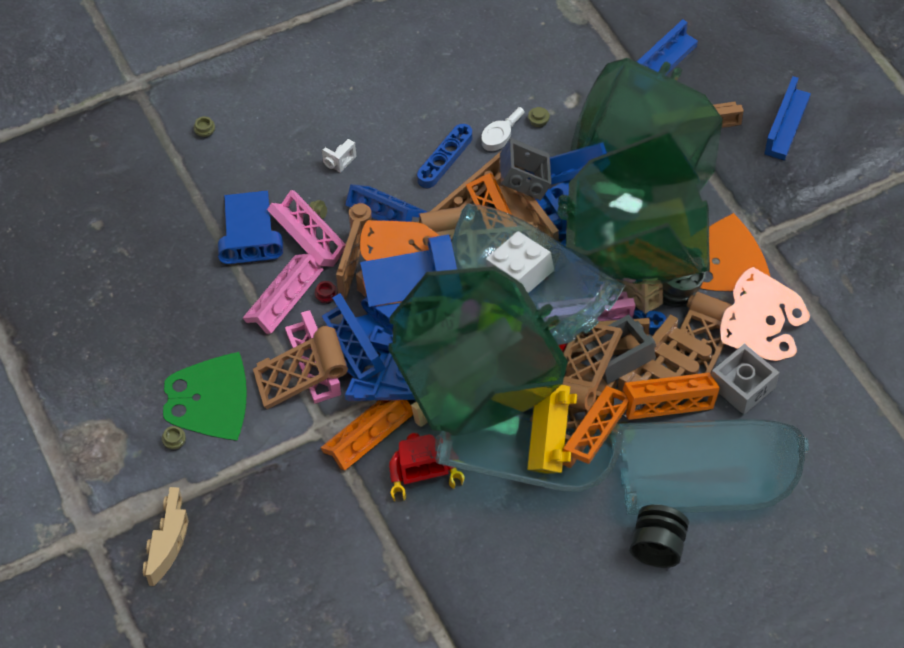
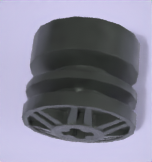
[657,247,707,307]
[629,504,689,568]

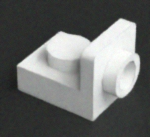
[322,139,356,173]

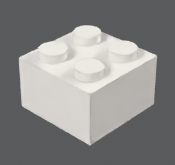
[486,231,554,298]

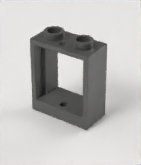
[500,137,551,201]
[583,314,656,384]

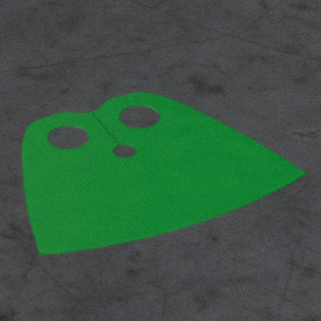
[163,352,247,440]

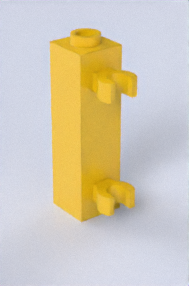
[527,379,577,474]

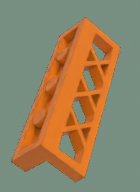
[466,173,518,250]
[623,372,720,420]
[563,386,629,468]
[320,400,413,470]

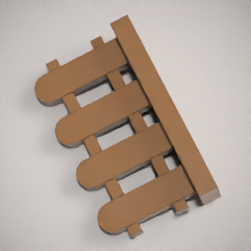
[618,314,712,408]

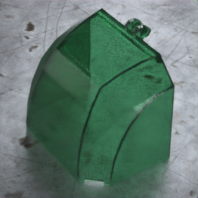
[570,58,723,211]
[557,130,710,284]
[389,266,568,436]

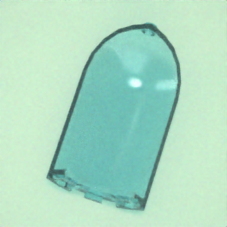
[452,203,625,345]
[435,395,626,492]
[619,419,809,515]

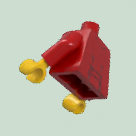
[389,433,465,501]

